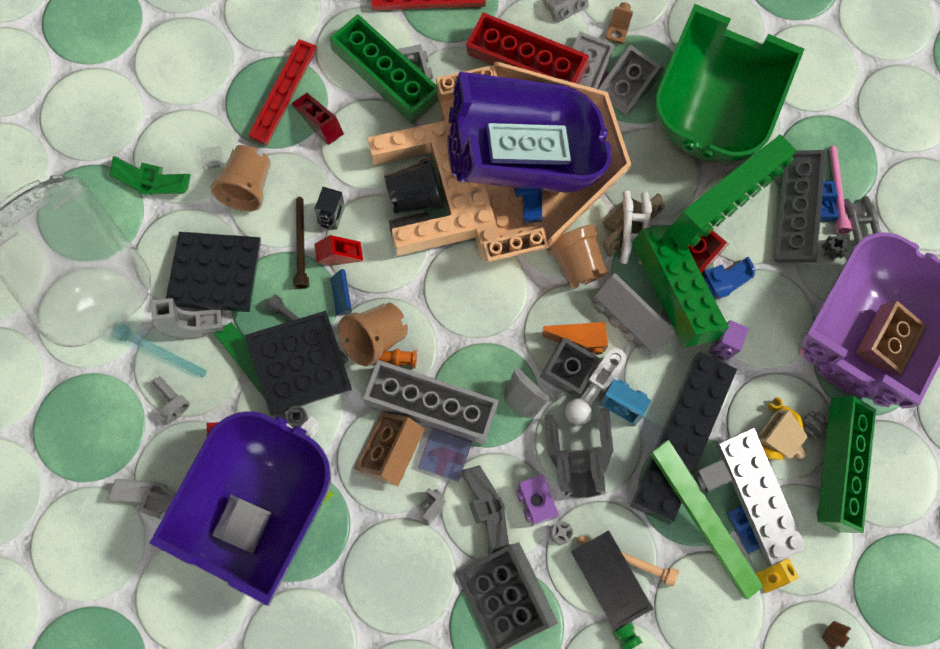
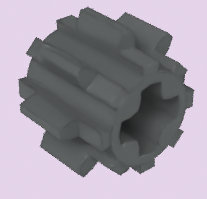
[822,234,849,260]
[802,411,828,438]

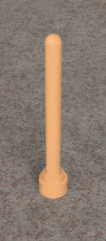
[577,536,679,587]

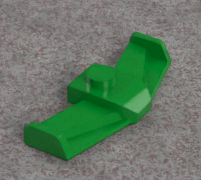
[109,156,191,196]

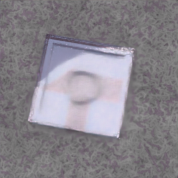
[418,427,472,482]

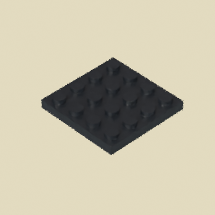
[166,231,261,312]
[245,311,352,416]

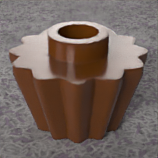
[821,621,852,649]

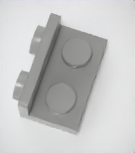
[543,0,589,23]

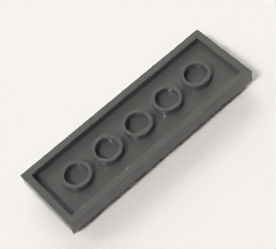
[775,150,826,263]

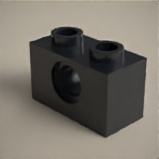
[315,186,345,229]

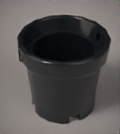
[384,157,444,214]

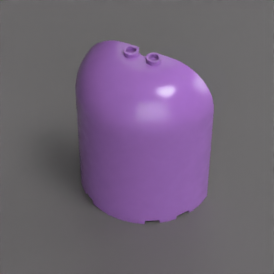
[802,232,940,409]

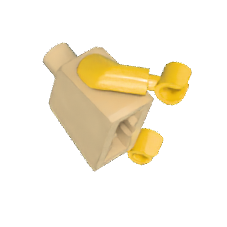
[758,397,807,461]

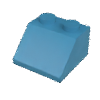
[599,379,651,426]

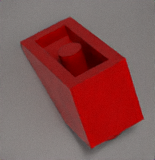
[314,235,363,266]

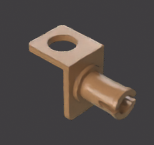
[605,2,633,44]

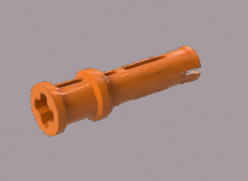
[353,348,417,369]

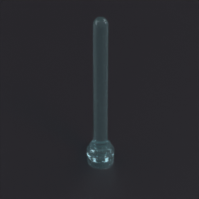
[112,323,207,377]

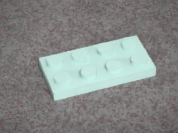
[486,123,571,165]

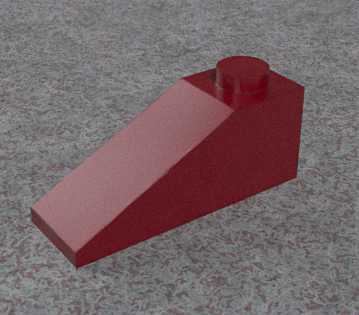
[291,93,344,145]

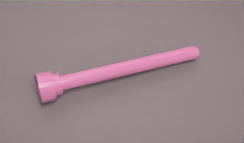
[829,145,852,234]

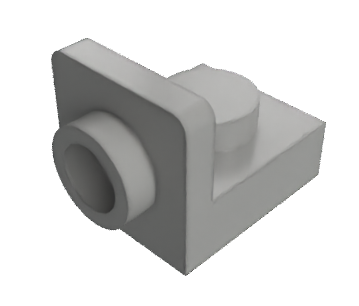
[422,488,446,525]

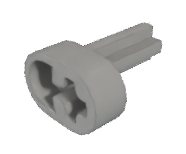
[150,376,190,423]

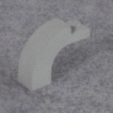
[151,298,223,338]

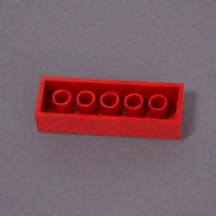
[466,12,589,84]

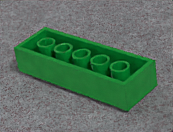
[330,14,438,124]
[632,225,729,347]
[817,396,876,533]

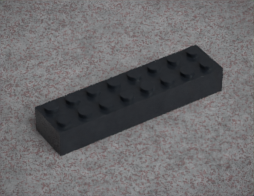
[630,352,737,525]

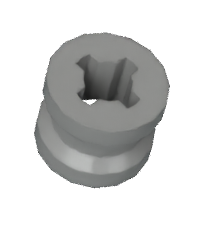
[550,521,573,545]

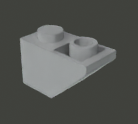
[696,460,732,494]

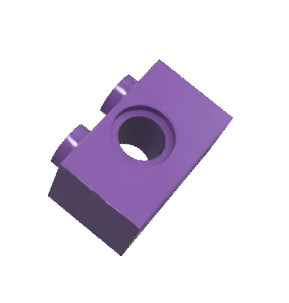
[709,320,749,361]
[516,474,559,527]

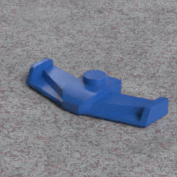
[513,187,542,225]
[703,257,755,299]

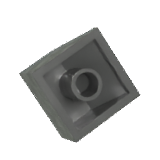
[539,337,600,395]

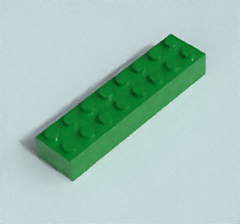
[666,134,797,251]

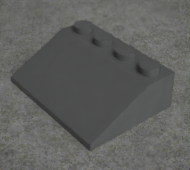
[456,542,558,649]

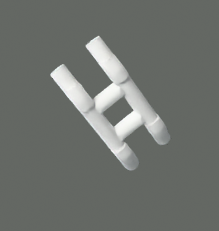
[620,190,652,265]

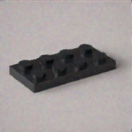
[571,530,653,631]

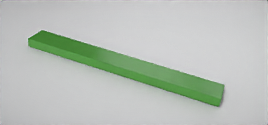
[650,440,764,599]

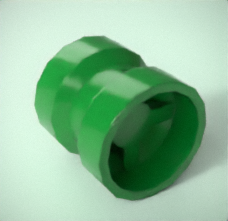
[612,622,643,649]

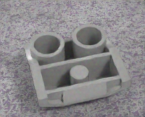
[503,367,549,418]
[212,494,271,554]

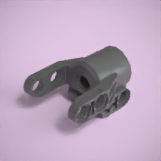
[544,408,614,498]

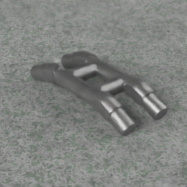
[844,196,881,245]

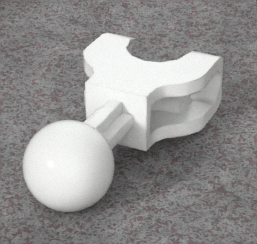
[565,348,626,426]

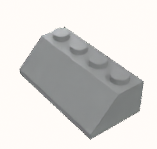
[592,273,675,359]

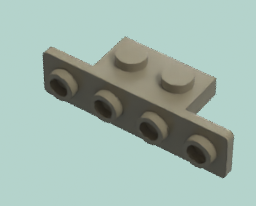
[603,193,665,257]

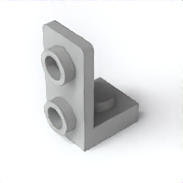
[398,44,433,80]

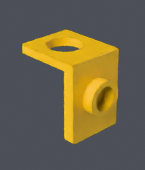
[756,558,799,593]

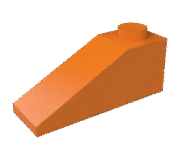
[542,322,608,355]

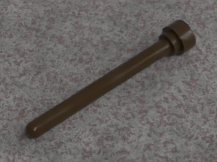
[293,196,309,289]

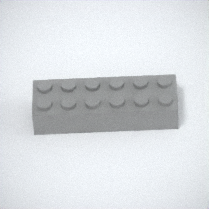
[363,360,499,445]

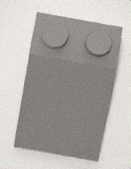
[598,45,664,115]

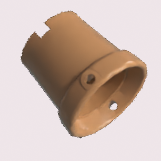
[210,145,271,212]
[546,225,609,289]
[338,303,408,367]

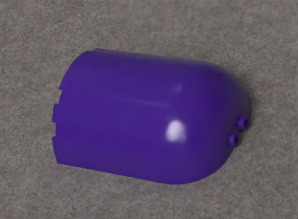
[447,71,611,193]
[149,411,331,606]

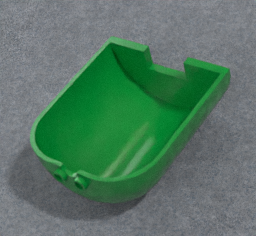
[655,3,805,163]

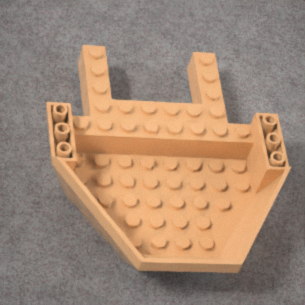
[368,62,631,262]

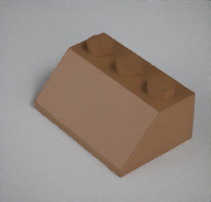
[855,301,927,375]
[354,412,425,487]

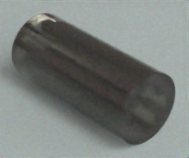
[388,212,430,237]

